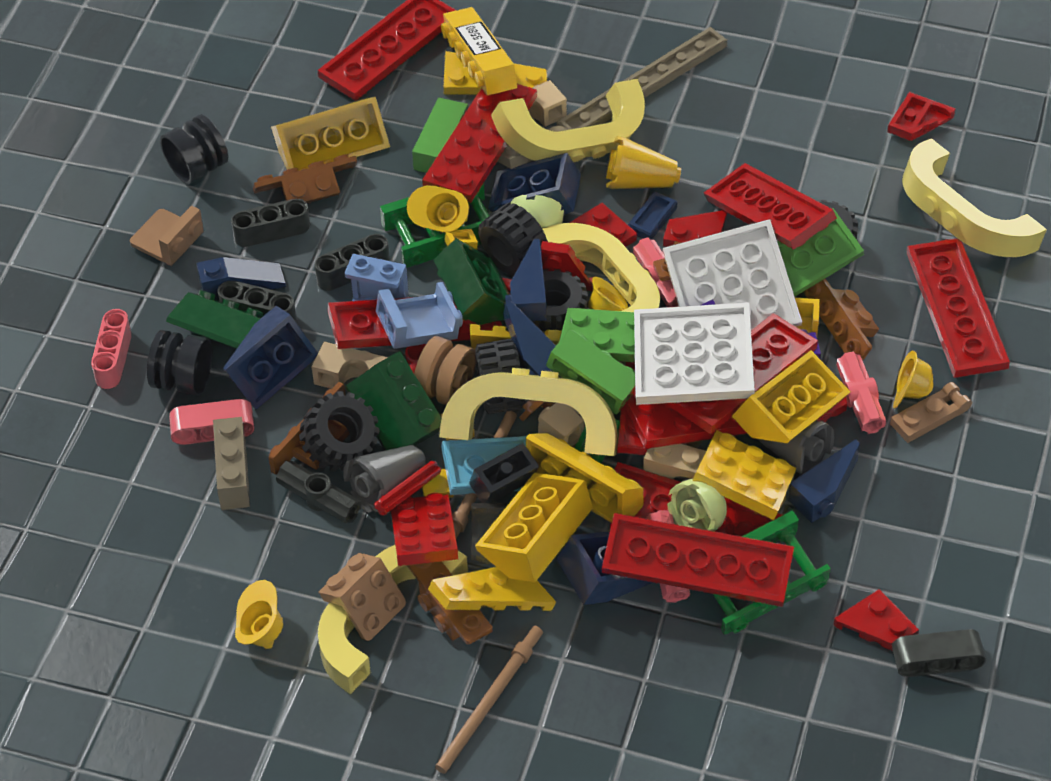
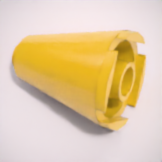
[606,136,681,189]

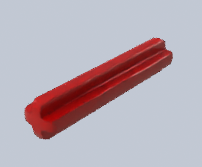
[374,461,441,515]

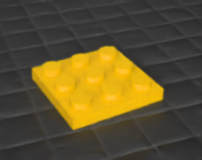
[692,430,796,520]

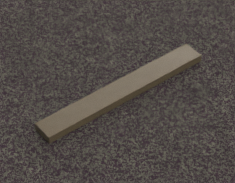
[557,27,727,130]

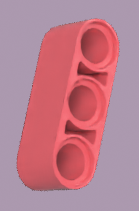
[91,309,131,389]
[169,399,254,445]

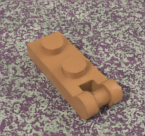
[890,382,972,443]

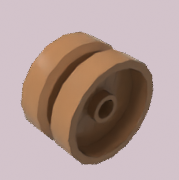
[414,336,476,405]

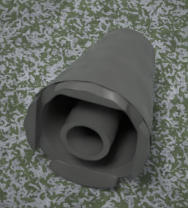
[755,420,835,475]
[344,445,426,513]

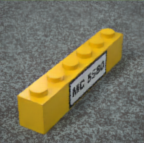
[441,7,517,95]

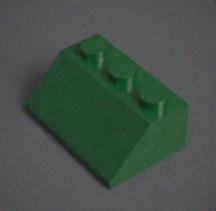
[434,238,510,325]
[166,290,264,348]
[346,351,442,451]

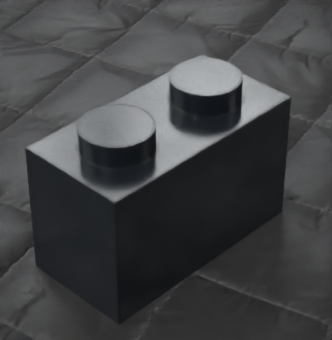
[469,443,539,507]

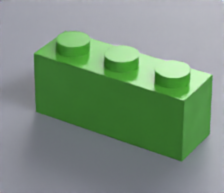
[412,97,468,173]
[546,329,636,415]

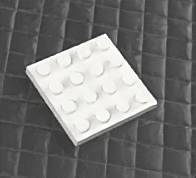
[663,219,802,330]
[634,303,754,405]

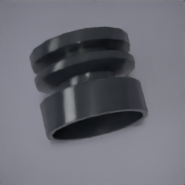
[160,114,229,184]
[147,330,213,396]

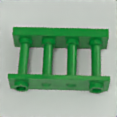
[380,183,490,268]
[713,510,831,635]

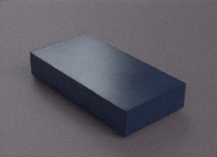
[628,191,678,240]

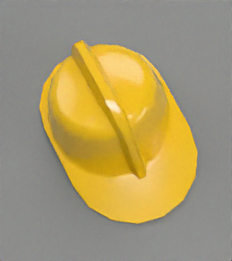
[407,186,469,232]
[588,277,628,311]
[893,351,933,409]
[235,580,283,649]

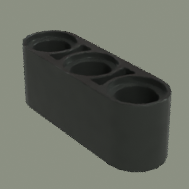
[231,199,310,247]
[315,234,390,291]
[218,281,297,322]
[892,629,986,677]

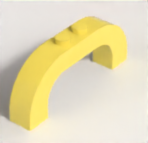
[491,79,645,162]
[902,139,1047,257]
[542,223,660,312]
[439,368,618,456]
[318,545,468,694]

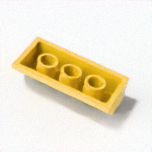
[271,96,390,171]
[732,350,850,443]
[526,433,643,523]
[475,472,593,582]

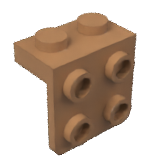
[130,205,204,266]
[319,553,406,641]

